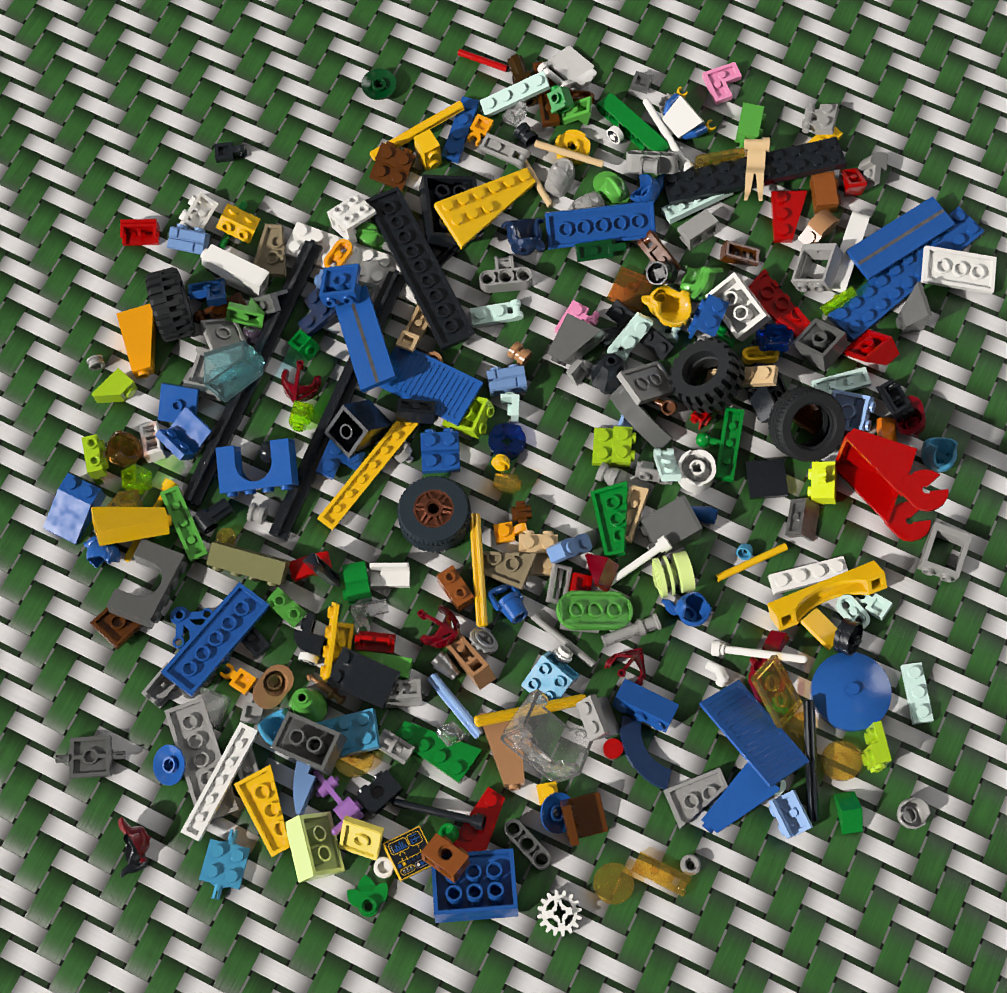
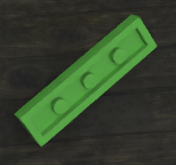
[160,485,208,563]

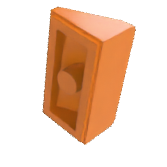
[876,417,897,442]

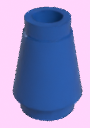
[691,506,718,525]

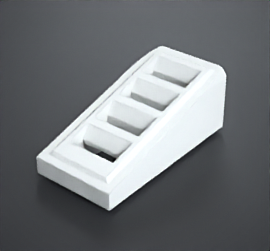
[139,421,166,463]

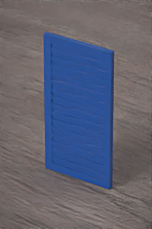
[378,347,484,426]
[699,680,810,788]

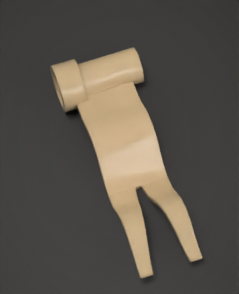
[744,137,770,201]

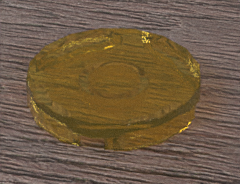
[821,741,862,781]
[335,750,374,778]
[593,862,634,905]

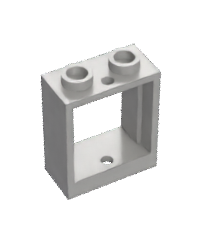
[791,243,843,292]
[917,522,973,583]

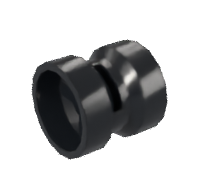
[513,122,538,148]

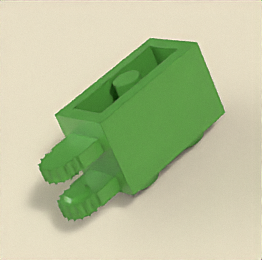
[735,102,766,152]

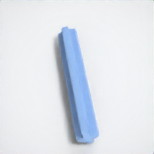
[427,673,484,739]

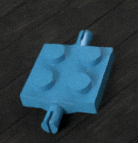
[199,829,251,900]

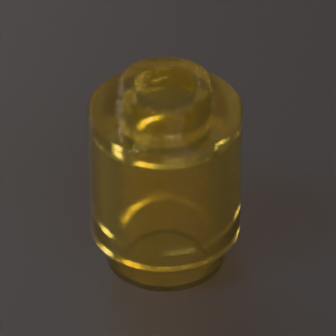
[493,472,522,494]

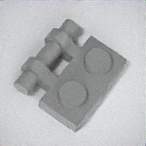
[802,103,839,135]

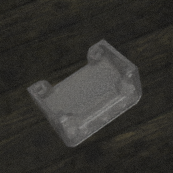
[500,689,593,782]

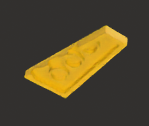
[234,764,290,857]

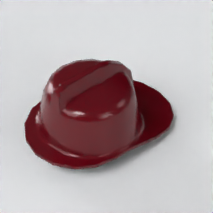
[895,396,926,438]

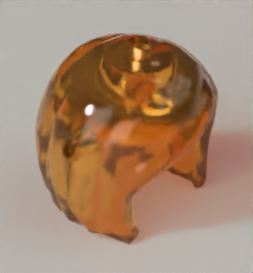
[105,430,143,467]

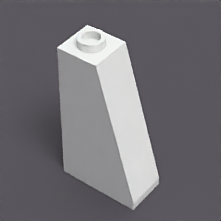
[200,244,269,297]

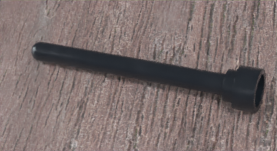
[391,798,487,831]

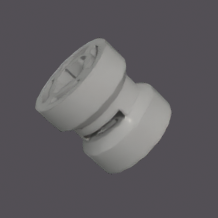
[595,462,620,486]

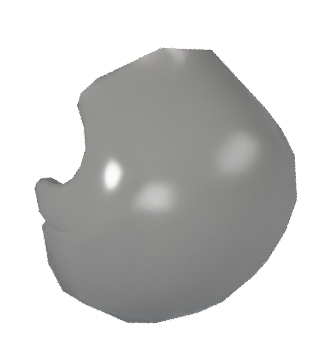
[897,797,931,830]

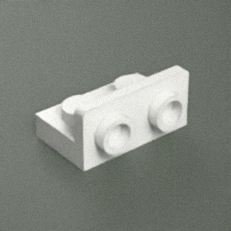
[179,192,218,230]

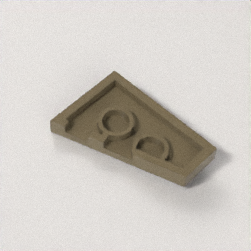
[253,224,287,278]
[469,551,538,590]

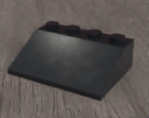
[419,174,484,248]

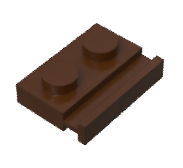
[792,404,822,436]

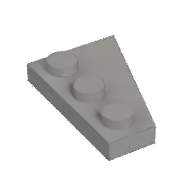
[663,768,728,829]

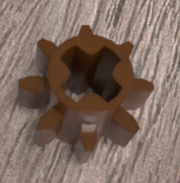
[511,501,532,524]

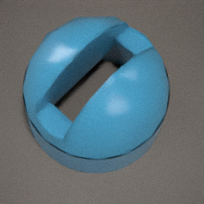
[736,543,753,560]

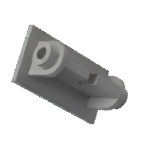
[634,460,673,485]

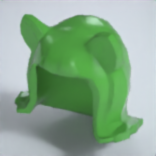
[678,265,723,302]

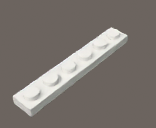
[181,722,259,842]

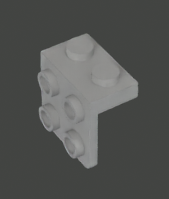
[576,694,620,742]

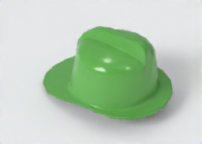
[593,171,630,205]
[355,222,386,252]

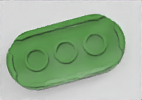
[556,591,633,630]

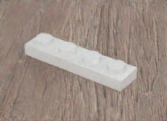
[768,556,848,595]

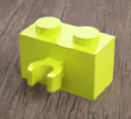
[808,461,837,504]

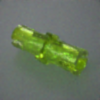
[819,286,857,316]

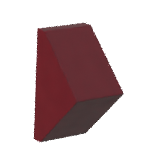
[585,553,619,592]

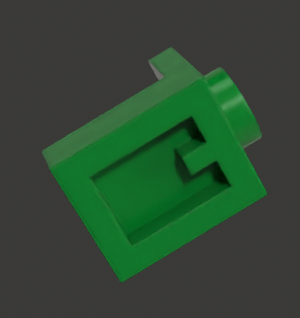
[288,330,321,361]

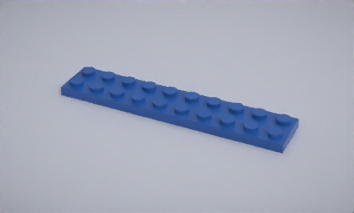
[827,206,984,342]

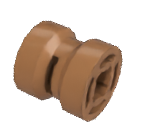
[507,341,533,366]

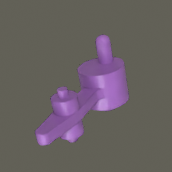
[312,769,364,835]

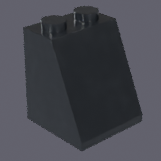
[324,399,393,458]

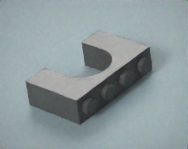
[107,539,188,629]

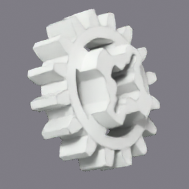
[537,890,582,937]

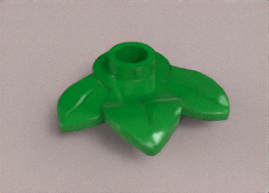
[347,875,388,917]

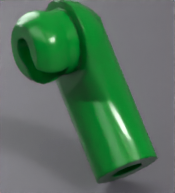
[716,321,736,348]

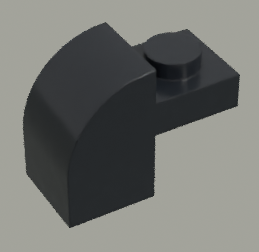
[294,612,327,660]

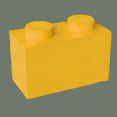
[414,129,442,172]

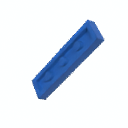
[441,96,479,164]

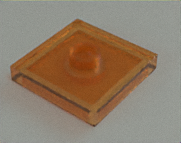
[607,266,653,313]

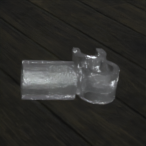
[351,599,389,634]

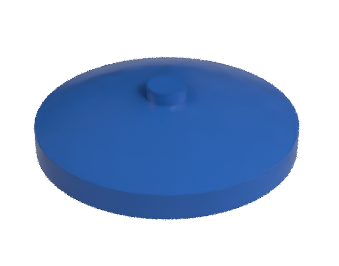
[810,652,892,732]

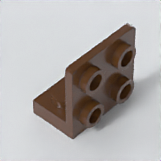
[560,791,608,846]

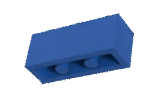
[612,678,679,733]

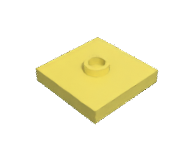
[338,816,385,860]

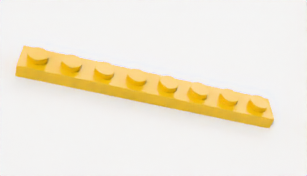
[318,421,420,531]

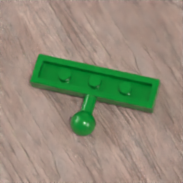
[695,407,745,482]

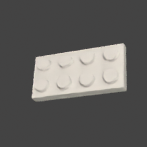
[921,245,997,294]

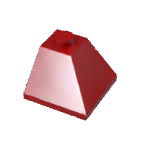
[842,329,900,365]

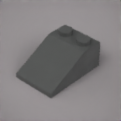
[270,711,347,775]

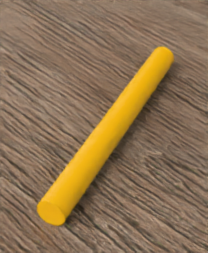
[715,543,788,582]

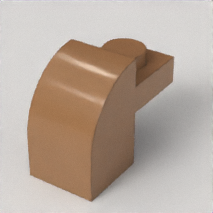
[798,209,840,244]

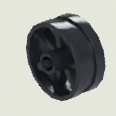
[833,618,863,656]

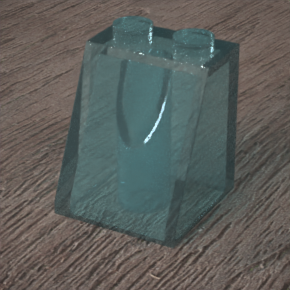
[204,340,265,402]

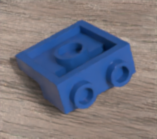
[319,263,361,307]
[420,428,460,474]

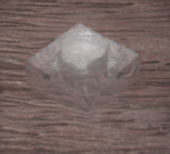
[436,721,465,747]

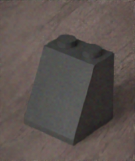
[547,313,608,367]
[639,495,703,558]

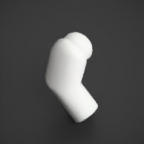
[705,660,729,687]

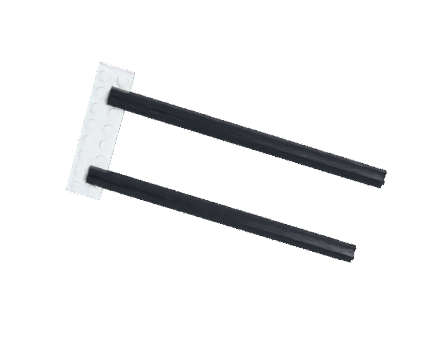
[183,222,417,541]

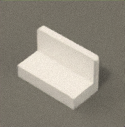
[370,563,410,588]

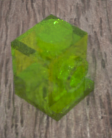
[288,400,315,432]

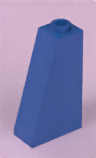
[701,762,780,834]

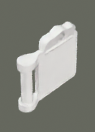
[537,46,597,88]

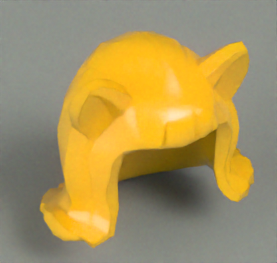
[641,285,693,328]

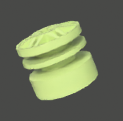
[652,551,695,598]

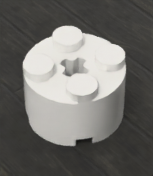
[678,449,716,494]

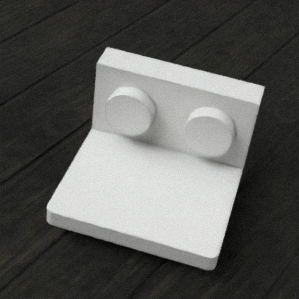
[327,194,376,245]

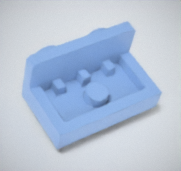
[769,790,813,839]

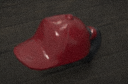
[118,817,151,878]

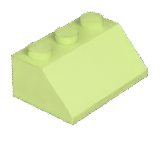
[284,811,345,883]

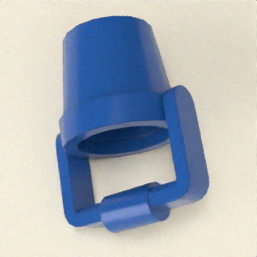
[487,584,528,624]

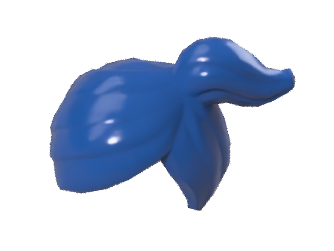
[630,174,665,202]
[83,536,121,568]
[661,592,712,627]

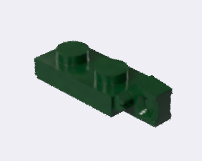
[575,239,626,262]

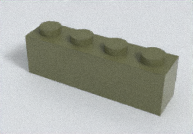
[206,541,290,587]

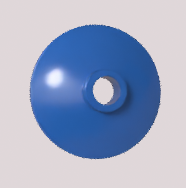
[153,745,186,786]
[540,792,570,834]

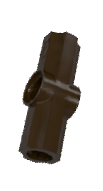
[507,54,538,107]

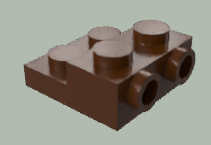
[369,141,416,192]

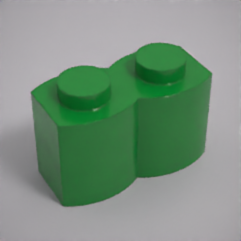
[339,561,372,606]

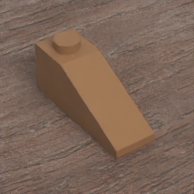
[446,632,496,690]

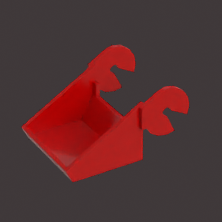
[835,428,949,542]

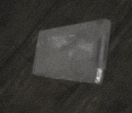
[199,687,231,728]

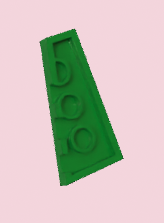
[590,481,629,559]
[395,721,482,784]

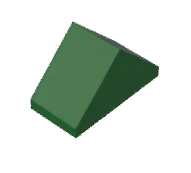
[834,791,863,835]

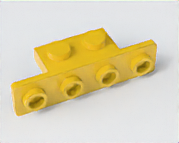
[320,602,354,683]

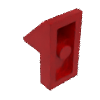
[839,168,867,197]

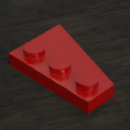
[771,191,807,243]

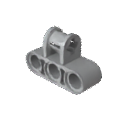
[626,150,678,175]
[479,255,532,293]

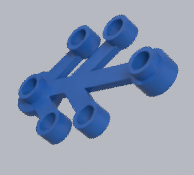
[170,606,230,664]

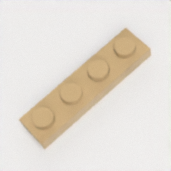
[706,365,779,388]

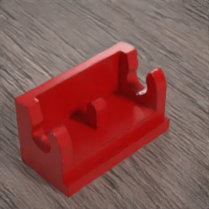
[120,219,160,246]

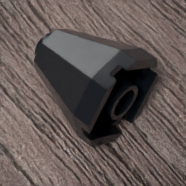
[590,353,628,395]

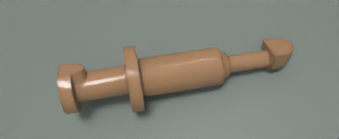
[306,674,346,705]

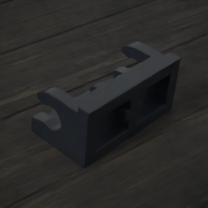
[875,379,916,423]

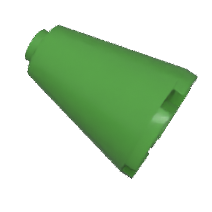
[288,688,328,723]

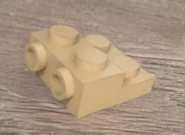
[518,530,558,576]

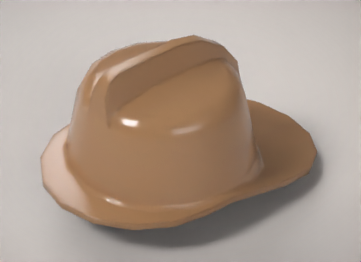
[253,664,294,709]

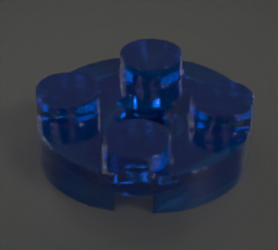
[756,324,794,352]
[488,423,526,460]

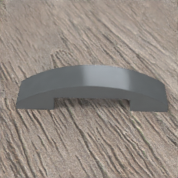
[609,384,673,450]

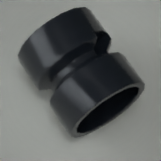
[646,261,678,285]

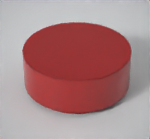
[603,738,623,760]

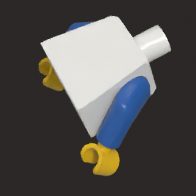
[660,87,716,140]

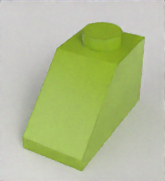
[92,368,138,403]

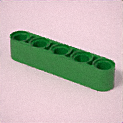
[596,93,670,152]

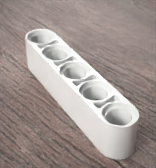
[832,211,870,294]

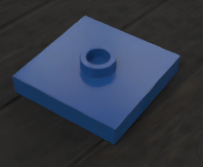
[158,382,200,423]

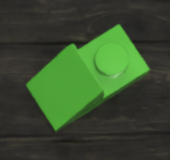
[560,96,592,126]
[226,298,265,329]

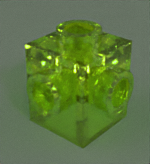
[121,464,152,495]

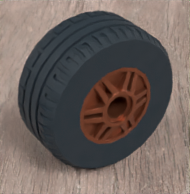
[397,476,471,553]

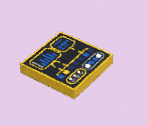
[382,826,432,882]

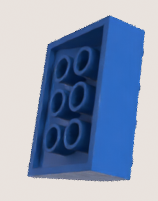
[432,848,518,923]

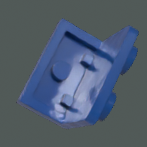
[687,294,729,339]

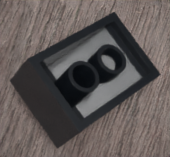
[327,647,401,709]

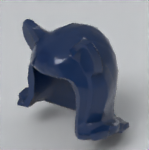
[501,218,545,256]

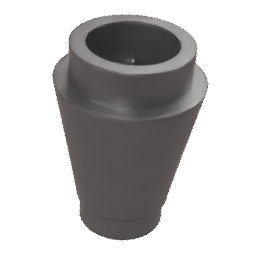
[431,651,460,680]

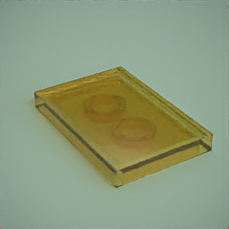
[751,655,803,728]

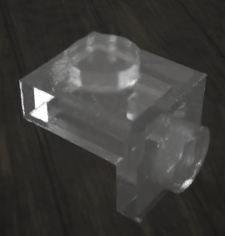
[502,100,527,127]

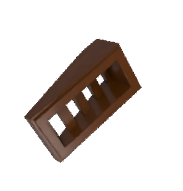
[719,240,760,267]

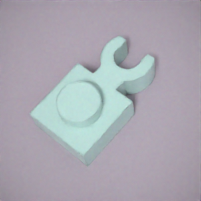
[855,593,893,621]

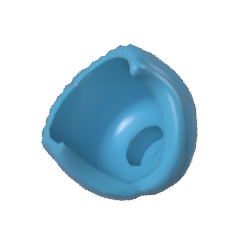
[921,437,958,472]
[257,708,289,745]

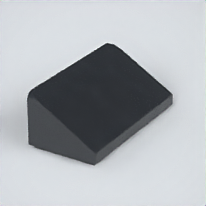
[396,398,436,424]
[303,552,341,587]

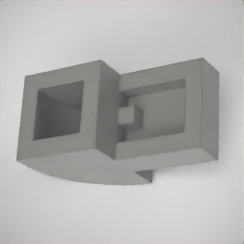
[858,152,888,190]

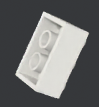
[705,272,772,342]

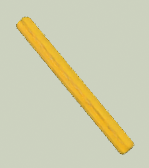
[370,101,464,161]
[470,513,488,627]
[474,694,586,727]

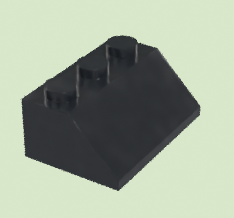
[743,362,788,423]

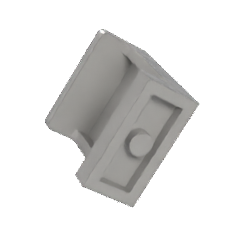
[182,346,235,402]

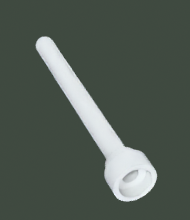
[643,98,695,172]
[592,535,673,591]
[711,640,808,663]

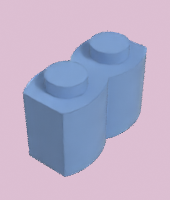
[546,533,593,563]

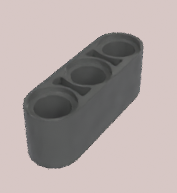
[504,819,551,870]

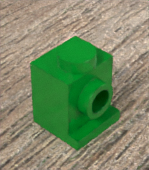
[547,85,575,115]

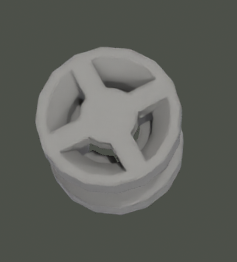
[247,502,268,525]

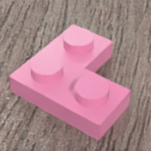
[702,62,742,105]

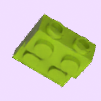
[442,396,494,439]
[592,426,636,468]
[81,434,109,485]
[861,721,892,773]

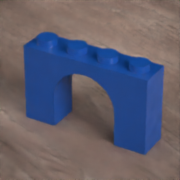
[216,438,299,497]

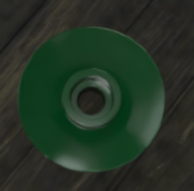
[361,68,397,100]

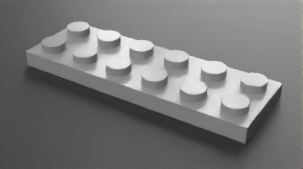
[164,697,240,821]

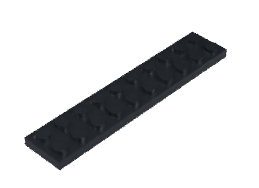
[663,137,847,206]
[365,187,476,351]

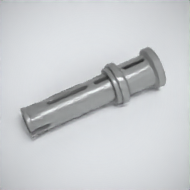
[601,613,662,648]

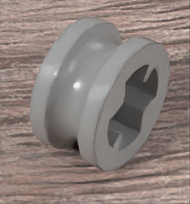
[87,354,106,371]

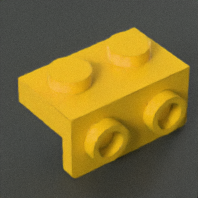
[216,203,260,243]

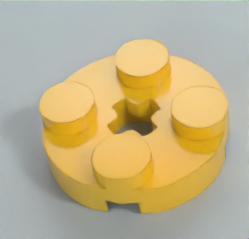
[555,130,590,165]

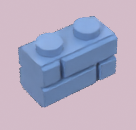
[167,224,210,255]
[486,364,527,397]

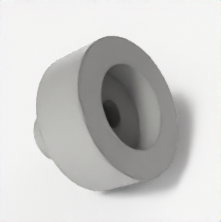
[393,443,413,463]

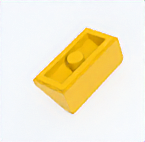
[800,608,837,650]

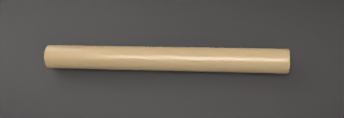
[534,140,604,168]
[516,153,554,208]

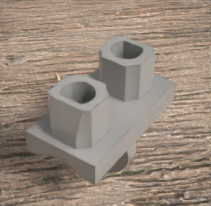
[379,728,415,765]

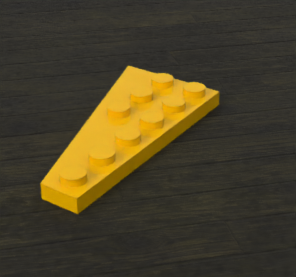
[434,168,536,249]

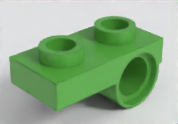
[265,587,307,628]

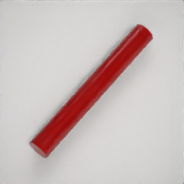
[457,49,508,72]

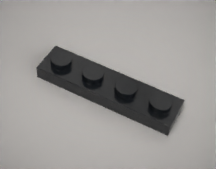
[605,299,675,360]

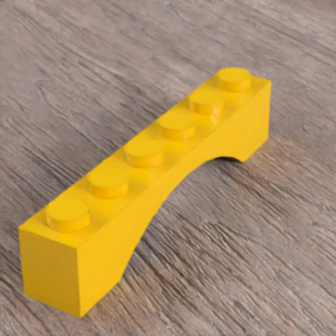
[767,560,887,631]

